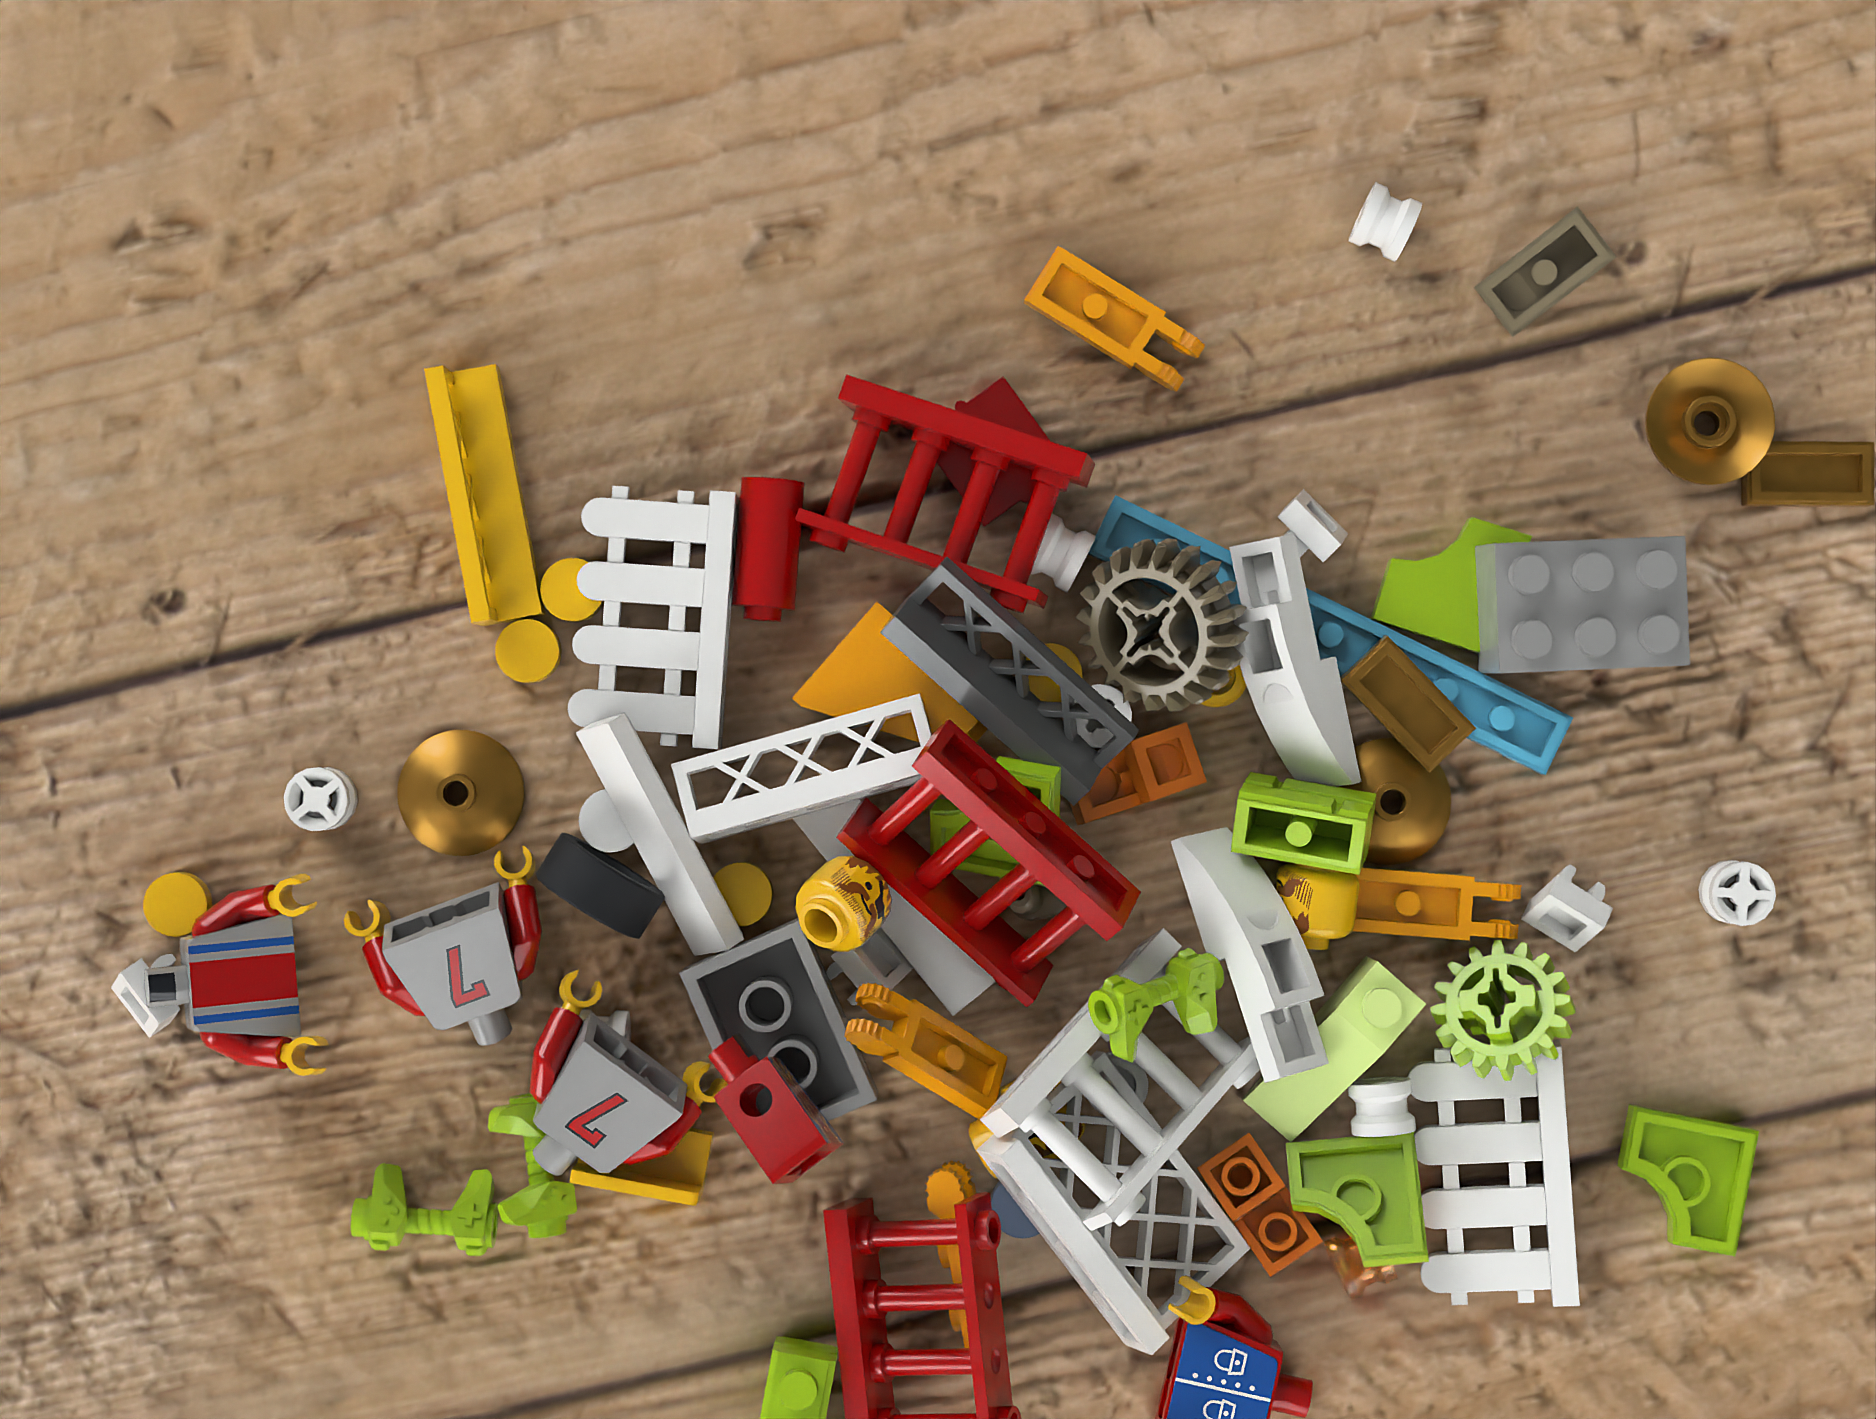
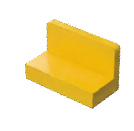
[569,1128,714,1206]

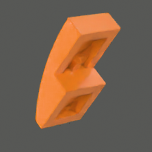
[1069,722,1207,826]

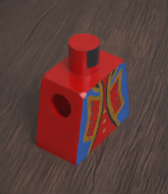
[708,1033,844,1184]

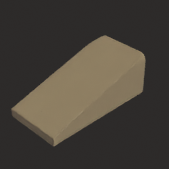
[1474,207,1617,337]

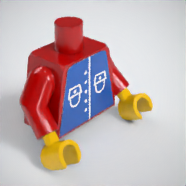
[1155,1275,1313,1419]

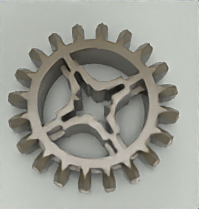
[1075,538,1249,712]

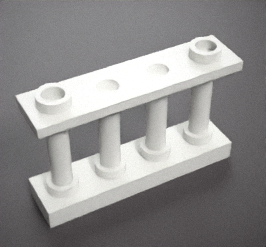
[980,928,1260,1231]

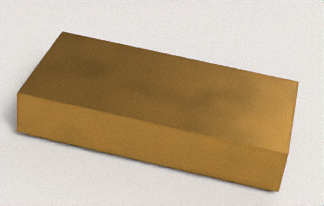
[1741,441,1874,507]
[1340,635,1476,773]

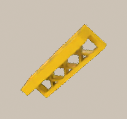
[424,364,545,626]

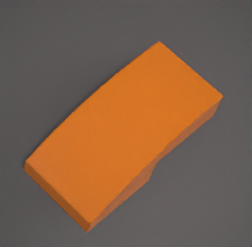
[1197,1133,1323,1278]

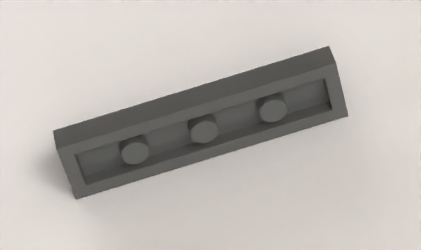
[880,557,1139,806]

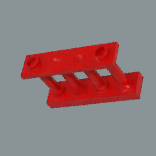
[795,374,1095,614]
[836,719,1141,1008]
[823,1192,1021,1419]

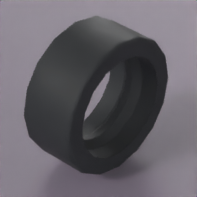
[536,833,665,939]

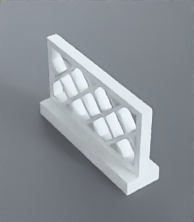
[977,1051,1250,1355]

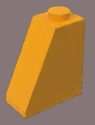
[792,602,987,743]

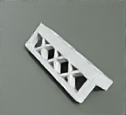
[671,693,932,844]

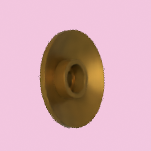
[1645,357,1775,486]
[397,730,525,856]
[1336,738,1452,865]

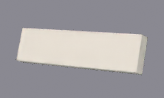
[576,713,744,956]
[793,799,995,1016]

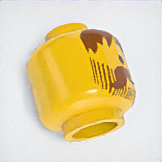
[795,856,892,952]
[1275,862,1360,950]

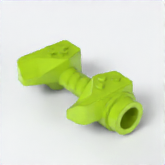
[1088,948,1224,1063]
[488,1093,577,1238]
[351,1163,498,1256]

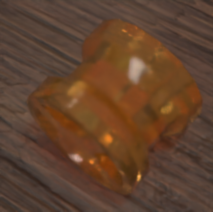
[1323,1236,1398,1301]

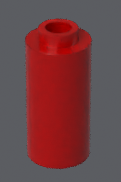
[731,477,805,622]

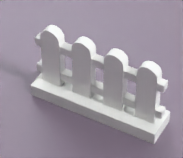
[568,486,739,750]
[1408,1040,1580,1307]

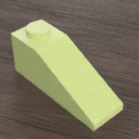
[1242,956,1426,1142]

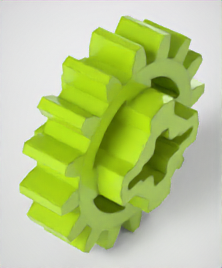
[1430,940,1576,1081]

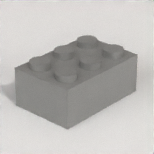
[1475,536,1690,673]
[679,918,878,1121]

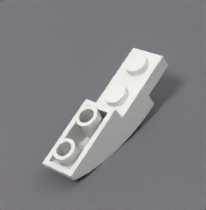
[1229,533,1361,786]
[1171,827,1329,1083]

